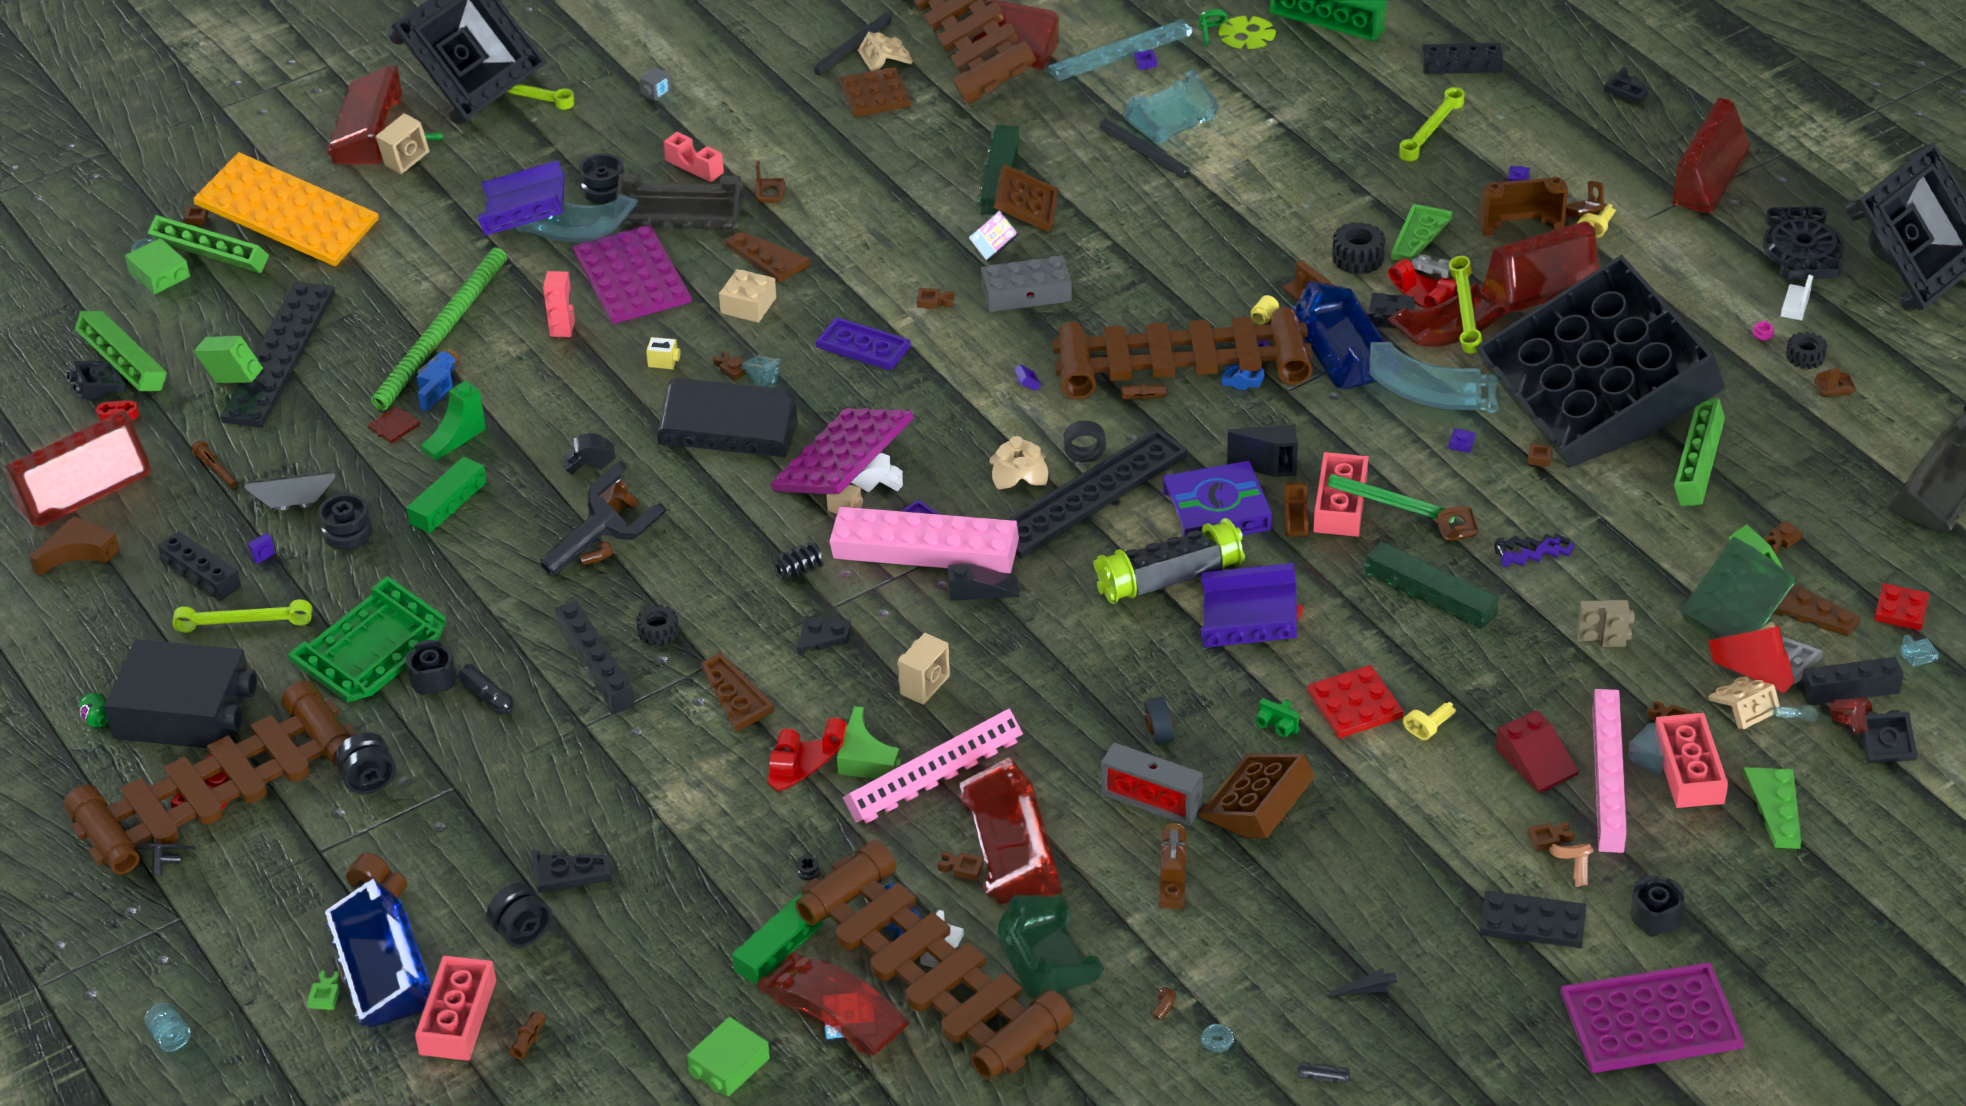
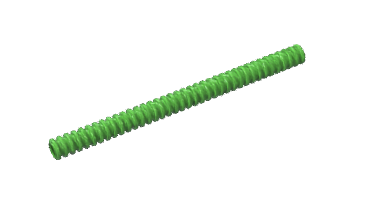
[371,248,507,411]

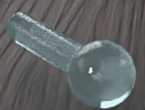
[1773,705,1818,723]

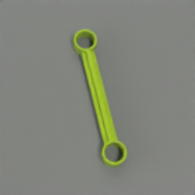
[506,84,575,110]
[1399,87,1465,161]
[1449,256,1483,354]
[172,599,312,633]

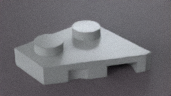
[1411,255,1452,278]
[1782,637,1822,684]

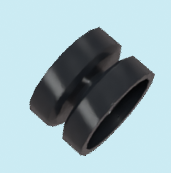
[579,153,626,203]
[318,493,372,549]
[335,733,396,794]
[486,882,552,948]

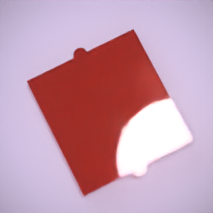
[368,406,421,444]

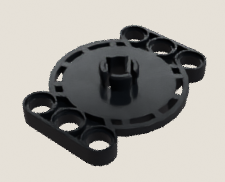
[1763,206,1844,280]

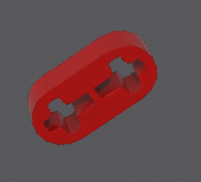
[96,401,139,423]

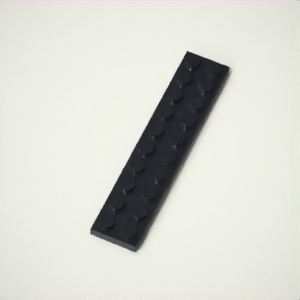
[220,282,335,428]
[1007,428,1187,559]

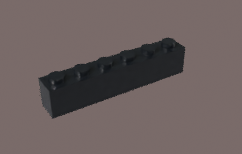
[555,600,635,714]

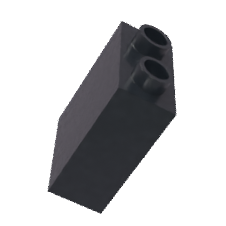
[104,639,257,748]

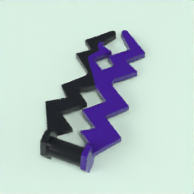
[1494,533,1575,567]

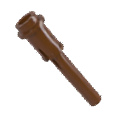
[192,441,238,489]

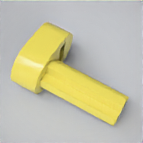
[1577,204,1616,238]
[1403,702,1456,740]

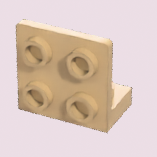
[858,32,913,71]
[1708,677,1781,729]

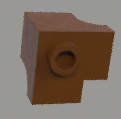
[599,479,639,513]

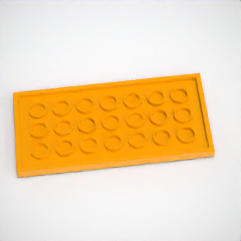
[194,152,379,267]

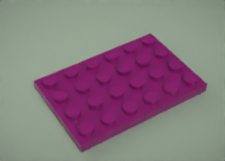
[573,225,691,324]
[770,408,914,494]
[1560,963,1744,1073]

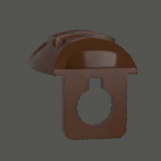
[1566,181,1606,218]

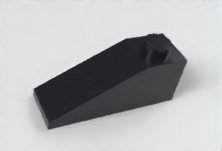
[948,564,1019,601]

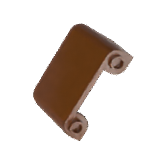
[1476,177,1568,236]

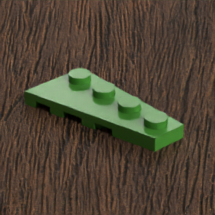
[1391,204,1453,262]
[1743,767,1801,849]

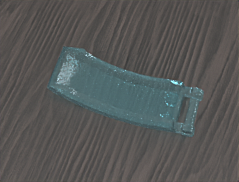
[515,194,637,242]
[1370,342,1499,413]

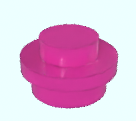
[1752,321,1775,341]

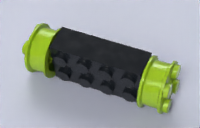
[1093,518,1245,604]

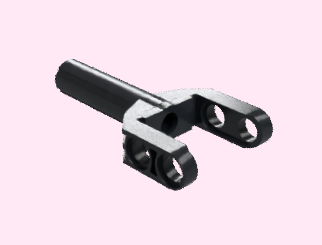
[539,461,667,577]

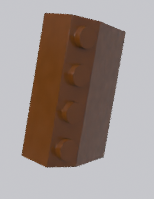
[1198,753,1315,839]

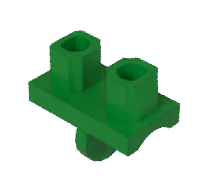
[1256,698,1300,738]

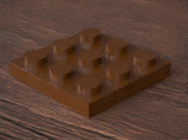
[839,67,911,117]
[994,164,1058,232]

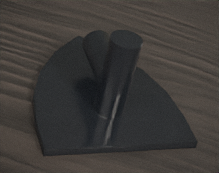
[134,844,196,876]

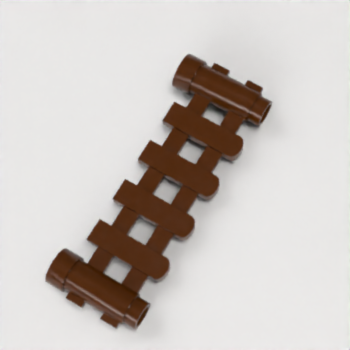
[901,0,1037,105]
[1052,307,1313,400]
[63,680,357,875]
[795,840,1074,1080]

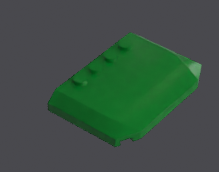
[288,576,446,703]

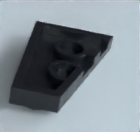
[531,850,612,893]

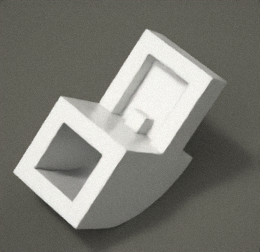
[851,453,903,492]

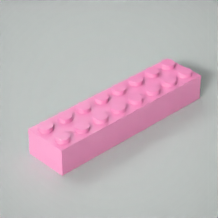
[830,507,1019,573]

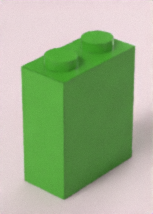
[125,238,190,294]
[194,336,263,383]
[687,1017,770,1097]

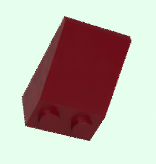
[1495,710,1579,793]

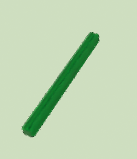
[1328,474,1455,523]

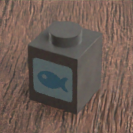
[639,67,671,101]

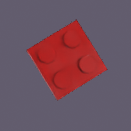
[1874,583,1930,631]

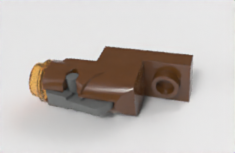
[1159,823,1187,909]

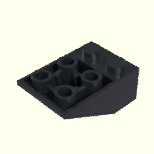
[1227,425,1298,477]

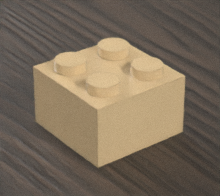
[376,113,430,175]
[719,269,777,323]
[897,633,950,705]

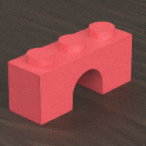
[664,132,724,182]
[543,271,575,337]

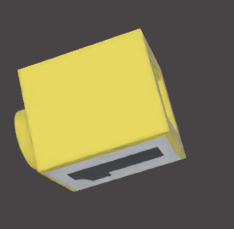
[646,337,680,369]

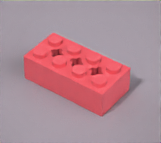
[1314,452,1369,537]
[1653,713,1728,808]
[415,956,496,1061]

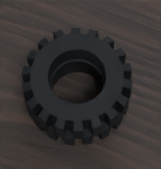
[1332,222,1385,274]

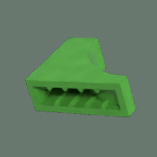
[837,706,903,779]

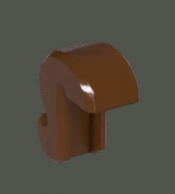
[1284,483,1309,537]
[346,852,407,902]

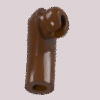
[581,542,613,566]
[1151,987,1176,1021]

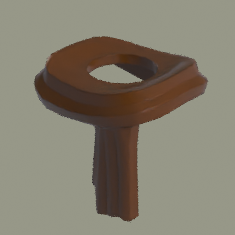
[755,161,786,203]
[1814,367,1855,397]
[1436,506,1478,541]

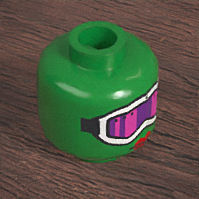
[78,693,109,728]

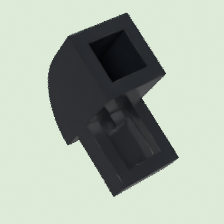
[563,433,616,474]

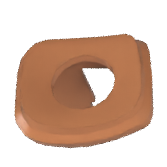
[1549,843,1593,887]

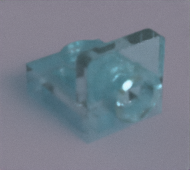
[1901,635,1939,667]

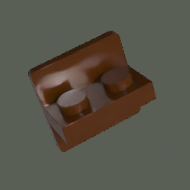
[1283,260,1341,310]

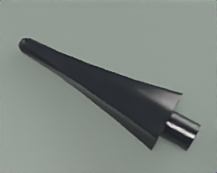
[1327,968,1397,998]

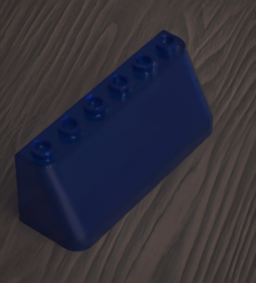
[1293,281,1401,389]
[325,878,432,1028]

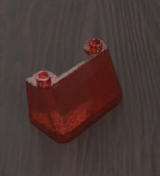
[972,0,1059,70]

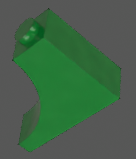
[421,380,486,461]

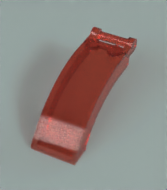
[1388,279,1518,347]
[757,951,909,1056]

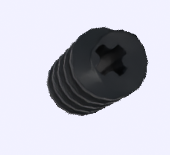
[772,542,824,581]

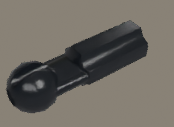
[458,664,514,715]

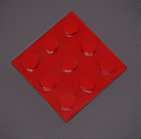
[1307,665,1404,739]

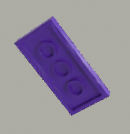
[816,317,911,371]

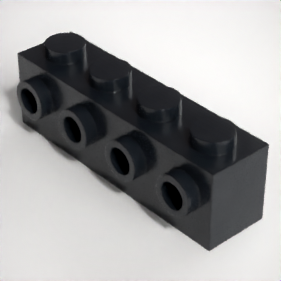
[1421,43,1503,74]
[158,531,241,602]
[1800,656,1904,706]

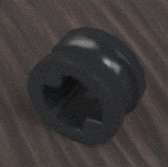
[797,855,820,880]

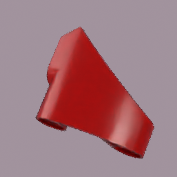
[1388,259,1472,312]
[1708,626,1794,693]
[767,718,847,792]

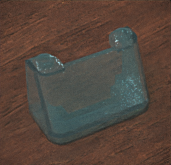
[1122,69,1220,144]

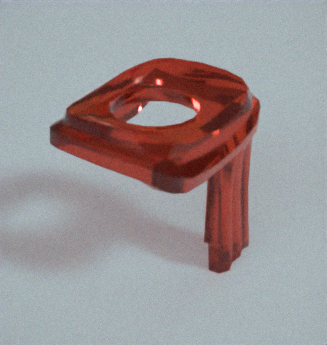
[1830,697,1873,733]

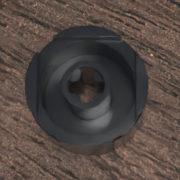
[406,640,456,695]
[1630,875,1684,937]

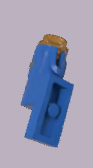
[417,348,460,412]

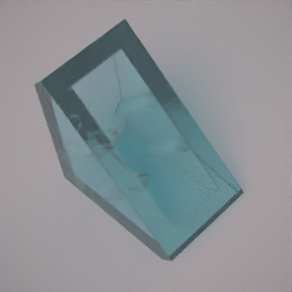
[741,355,781,387]
[1628,723,1664,775]

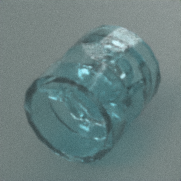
[144,1003,190,1052]

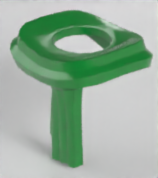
[1198,9,1228,46]

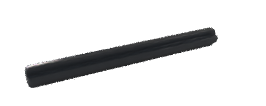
[813,12,892,75]
[1100,118,1190,178]

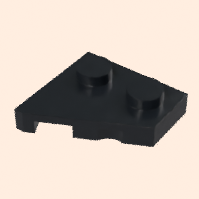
[1604,67,1649,105]
[797,617,852,655]

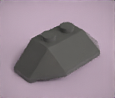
[245,470,336,510]

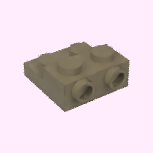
[1576,600,1634,647]

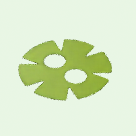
[1218,16,1276,49]

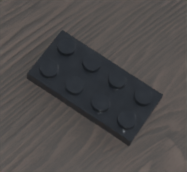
[1480,891,1586,948]

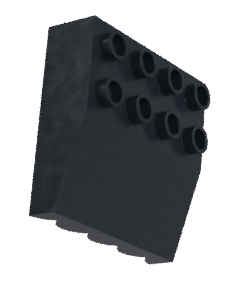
[1476,255,1725,467]

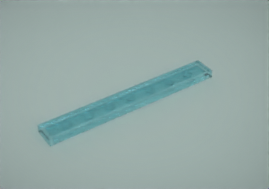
[1048,19,1192,81]

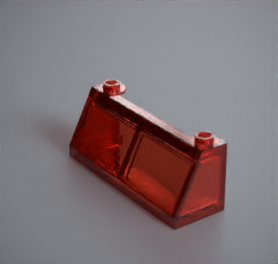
[959,757,1063,904]

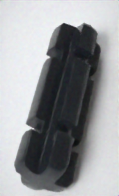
[1298,1062,1350,1084]

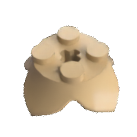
[989,436,1048,490]

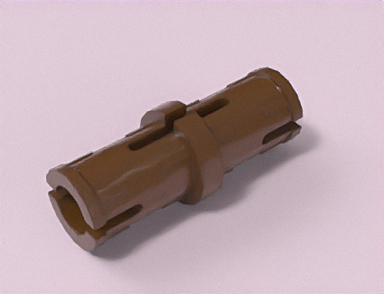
[1121,383,1166,401]
[509,1011,546,1060]

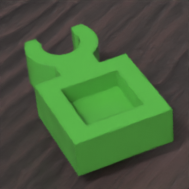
[307,971,340,1010]

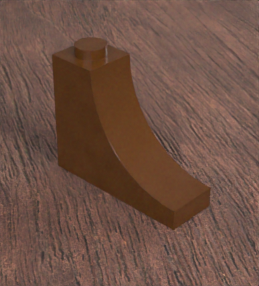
[29,516,120,576]

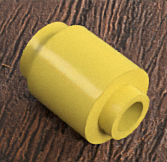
[1251,295,1279,325]

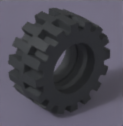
[1786,331,1827,369]
[636,604,679,646]

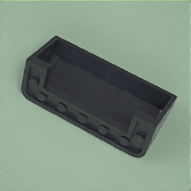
[657,378,798,458]

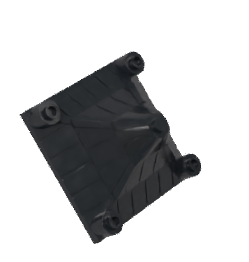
[388,0,547,125]
[1846,142,1966,311]

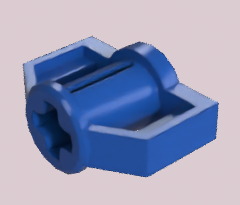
[1221,364,1265,390]

